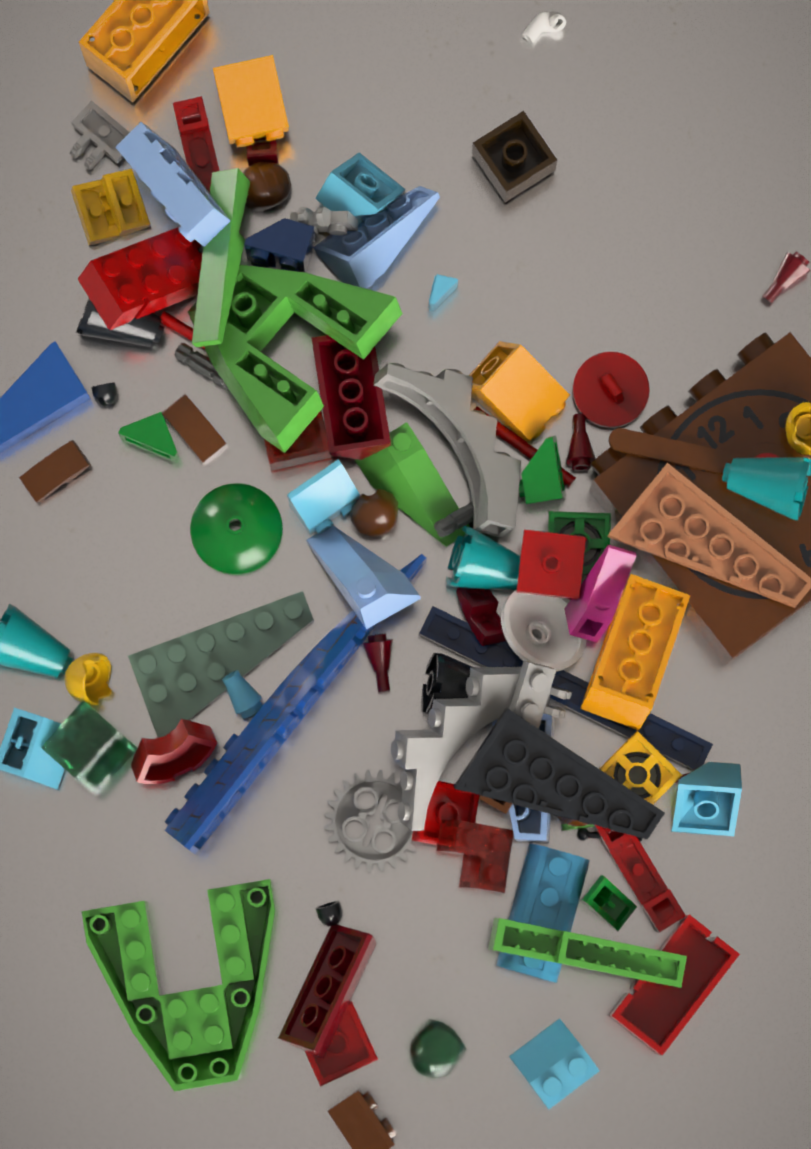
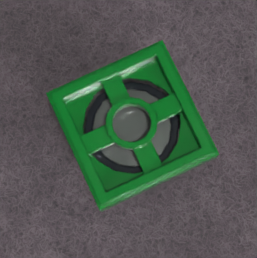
[548,511,611,579]

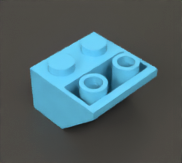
[0,707,78,790]

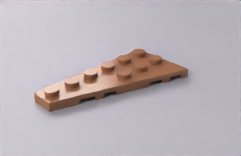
[607,463,811,608]

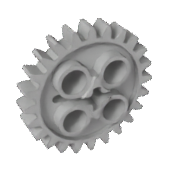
[324,770,416,872]

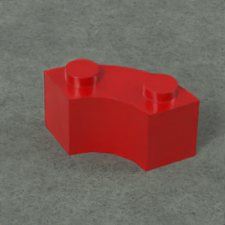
[131,719,218,784]

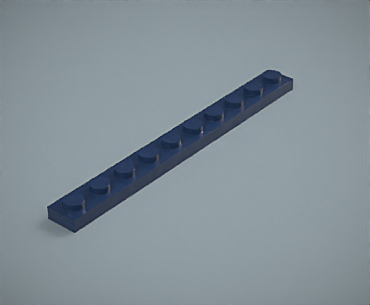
[419,606,713,771]

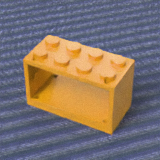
[79,0,210,103]
[580,574,690,730]

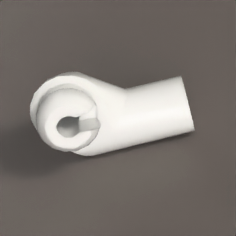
[521,12,566,43]

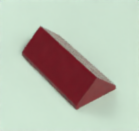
[311,335,391,460]
[278,924,377,1059]

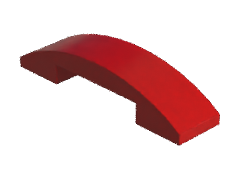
[173,96,219,193]
[594,825,686,932]

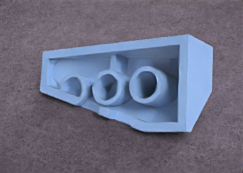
[313,186,440,289]
[306,525,420,629]

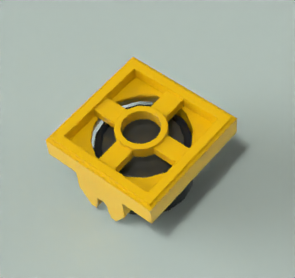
[600,731,682,804]

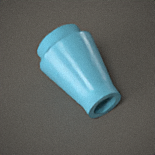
[222,670,263,719]

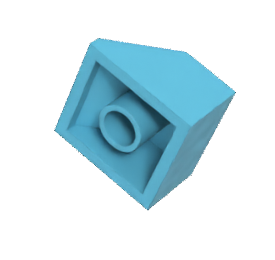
[287,459,360,535]
[509,1018,600,1109]

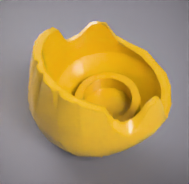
[785,402,811,455]
[64,653,112,705]

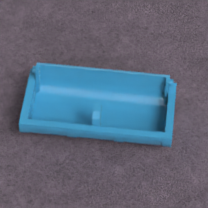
[496,844,590,983]

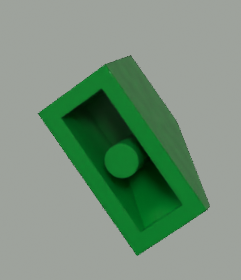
[519,436,566,504]

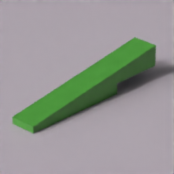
[192,168,250,347]
[488,918,687,988]

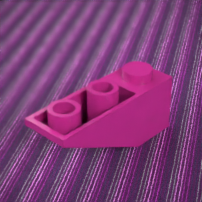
[564,545,636,642]

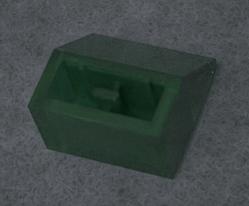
[41,700,138,796]

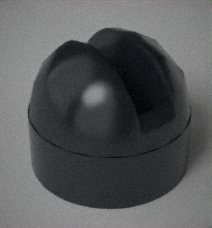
[91,382,117,406]
[315,901,342,926]

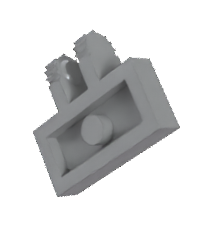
[69,100,130,170]
[290,207,358,236]
[509,660,572,729]

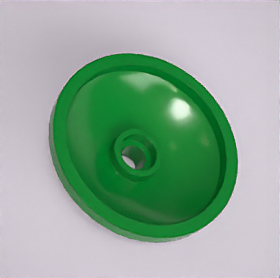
[190,483,283,575]

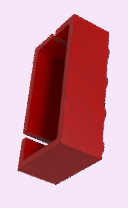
[78,226,203,330]
[609,914,740,1056]

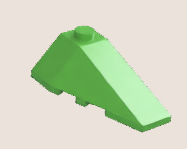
[355,422,470,548]

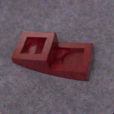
[456,587,507,646]

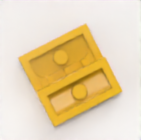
[71,169,150,246]

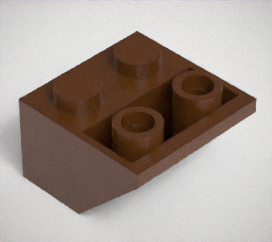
[327,1088,397,1149]

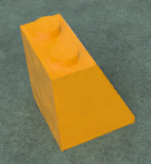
[213,55,289,147]
[469,341,570,441]

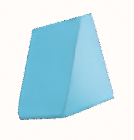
[428,274,458,312]

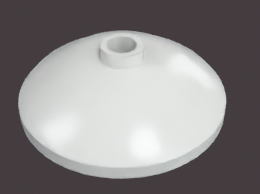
[501,590,587,671]

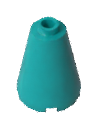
[722,457,811,520]
[446,526,521,591]
[0,604,73,678]

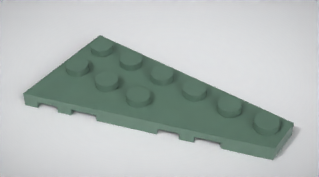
[128,591,314,737]

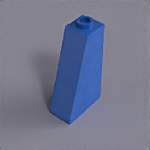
[0,341,90,453]

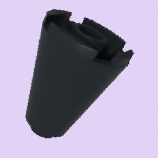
[76,299,165,347]
[421,653,472,714]

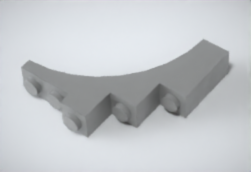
[374,363,521,538]
[391,667,550,831]

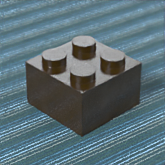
[472,111,557,202]

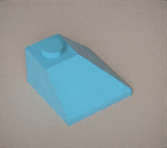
[315,152,406,216]
[672,762,742,836]

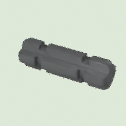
[174,343,225,386]
[434,502,474,537]

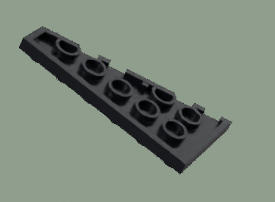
[453,708,665,839]

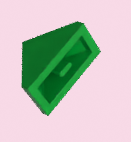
[118,412,179,462]
[580,874,637,931]

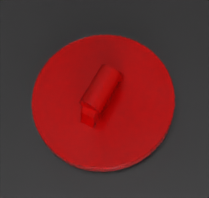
[573,352,650,428]

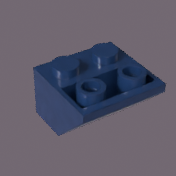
[244,218,316,273]

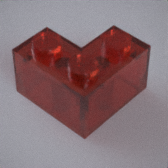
[264,411,331,471]
[436,820,513,893]

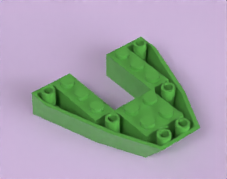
[188,265,403,453]
[82,879,275,1092]

